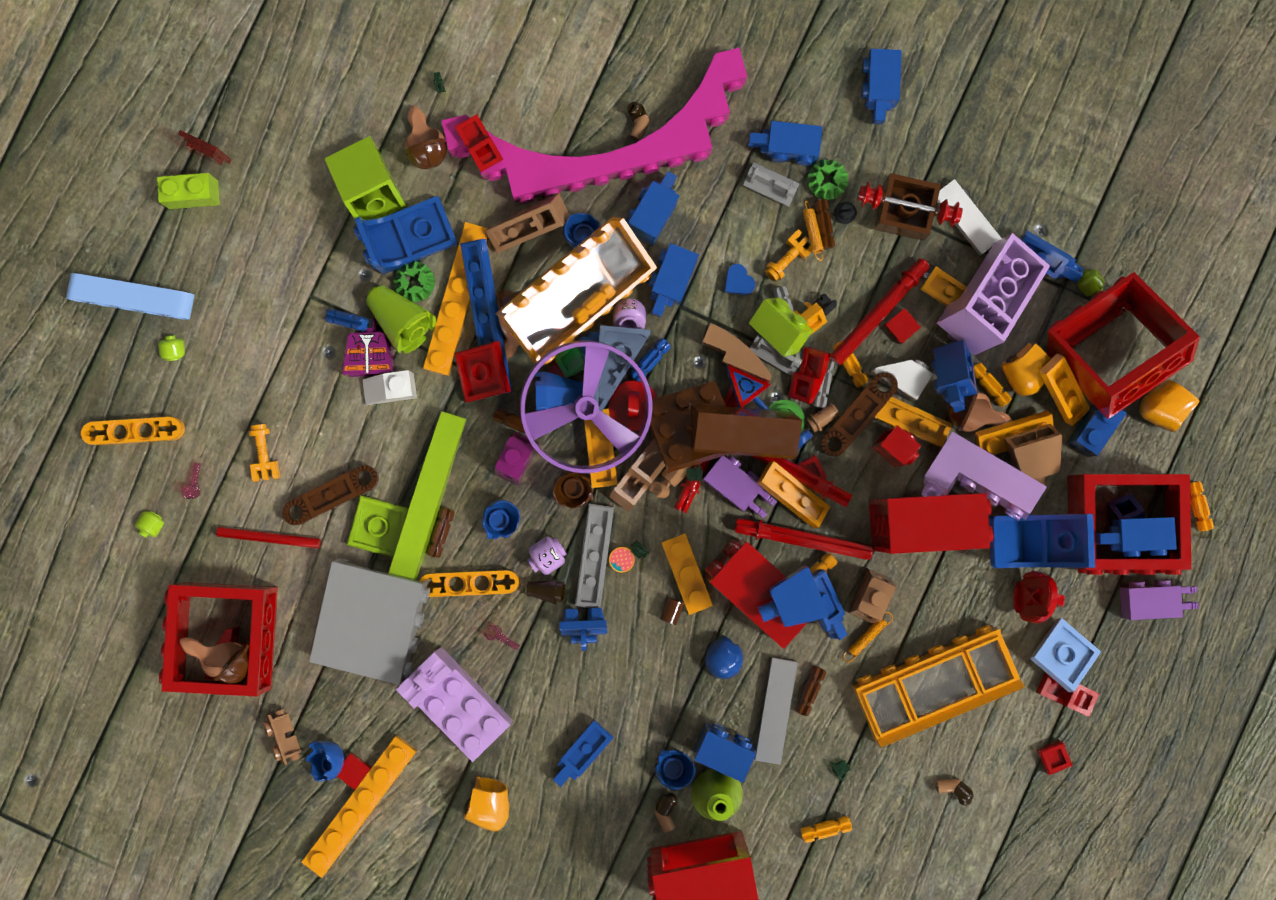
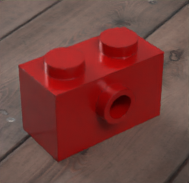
[871,425,921,467]

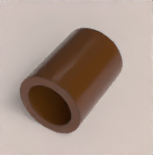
[660,597,684,625]

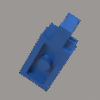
[1020,230,1084,283]
[812,569,847,640]
[553,719,614,787]

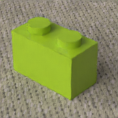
[157,173,220,209]
[749,297,813,357]

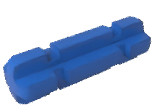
[324,309,369,331]
[630,338,671,382]

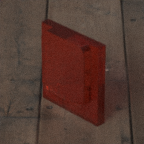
[178,130,232,166]

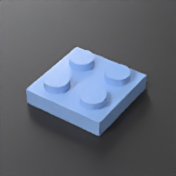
[1030,618,1101,692]

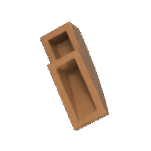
[701,323,772,383]
[609,438,665,512]

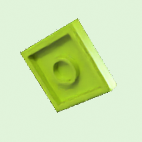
[347,495,409,557]

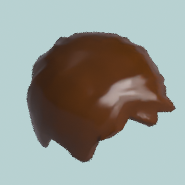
[552,471,594,509]

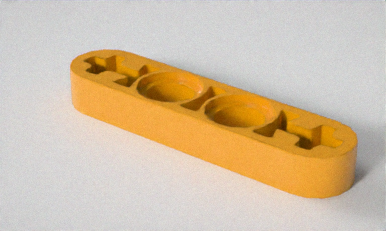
[81,417,185,445]
[419,570,520,597]

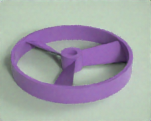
[520,340,652,473]

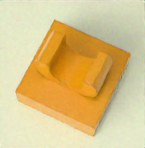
[794,302,827,334]

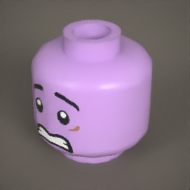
[613,298,646,329]
[527,536,567,575]

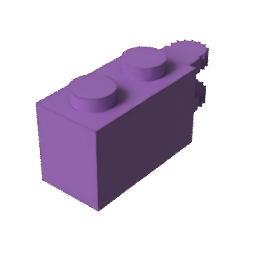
[702,455,777,519]
[1120,580,1199,620]

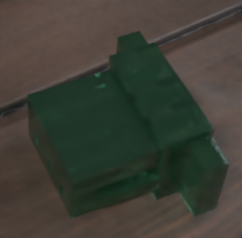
[433,72,446,93]
[686,464,703,484]
[631,540,650,559]
[829,760,850,781]

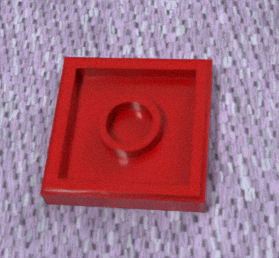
[454,341,511,403]

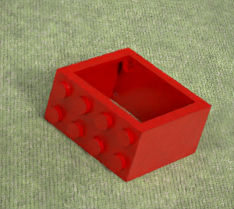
[1047,272,1200,419]
[1067,474,1192,575]
[869,493,993,554]
[705,539,808,649]
[159,582,278,697]
[647,831,759,900]

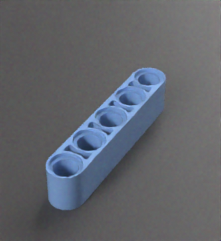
[66,273,195,320]

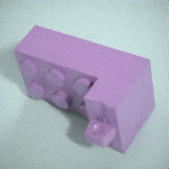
[937,233,1050,355]
[921,432,1047,520]
[396,647,513,762]

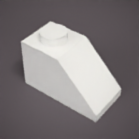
[869,360,933,402]
[363,370,417,405]

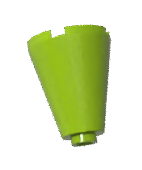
[366,285,436,354]
[691,769,743,821]

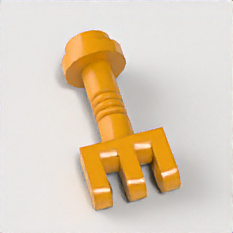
[764,229,812,282]
[248,424,280,482]

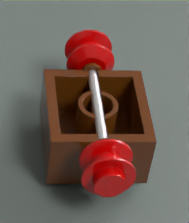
[857,173,963,241]

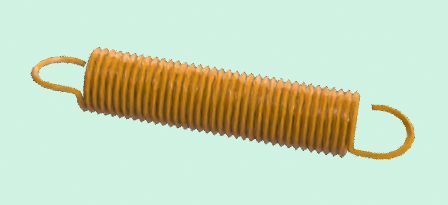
[803,201,824,261]
[843,612,893,663]

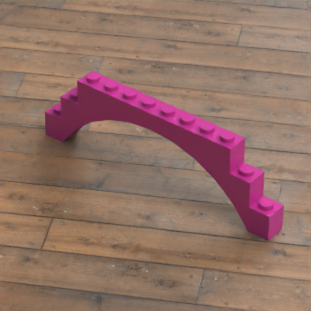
[441,48,747,204]

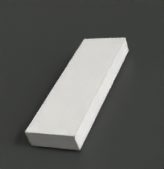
[937,179,1002,256]

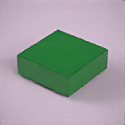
[554,347,585,379]

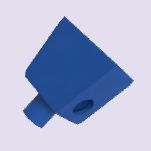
[757,566,829,627]

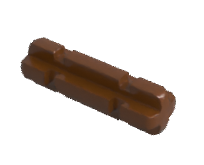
[814,199,835,250]
[493,408,525,433]
[427,508,455,558]
[795,666,826,716]

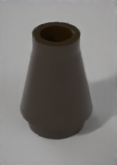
[526,579,566,605]

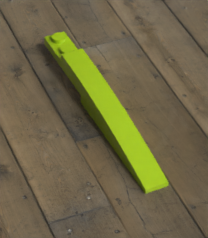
[388,411,466,580]

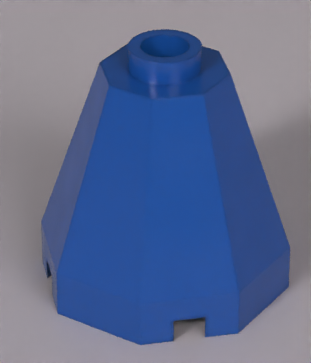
[535,372,583,411]

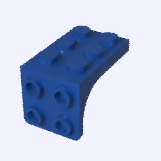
[353,196,458,275]
[989,514,1095,568]

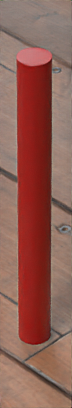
[216,527,321,549]

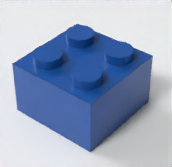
[693,722,756,783]

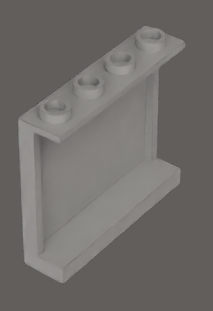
[309,558,430,685]

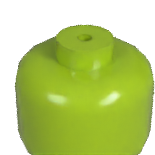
[1076,269,1105,297]
[158,335,185,361]
[135,511,164,538]

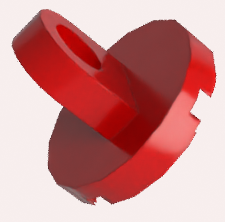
[608,380,658,432]
[1013,571,1065,624]

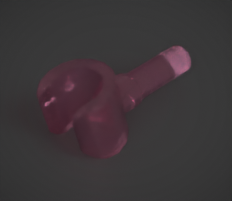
[181,463,201,499]
[484,625,520,650]

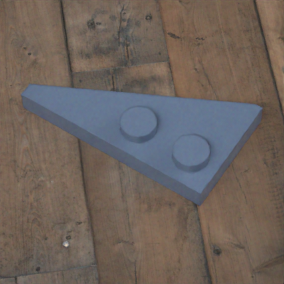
[594,325,650,411]

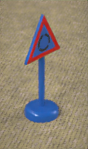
[726,365,813,459]

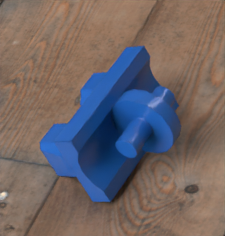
[559,608,607,651]

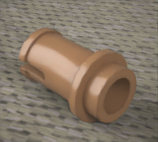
[806,403,840,433]

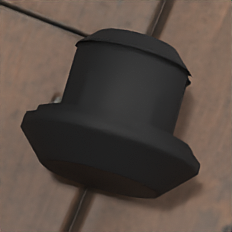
[834,201,857,224]
[815,294,837,316]

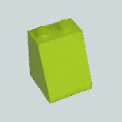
[324,136,407,220]

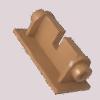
[263,709,302,765]

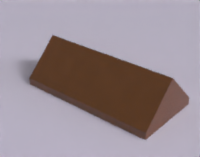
[691,404,802,459]

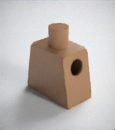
[1004,424,1062,486]
[848,569,896,624]

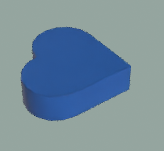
[724,264,755,295]

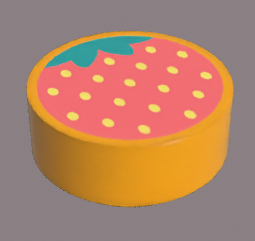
[609,547,635,573]

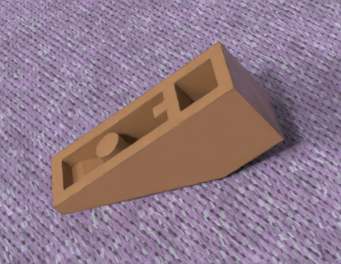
[486,193,570,253]

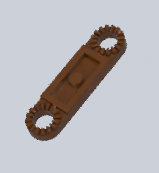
[821,371,898,457]
[282,465,379,525]

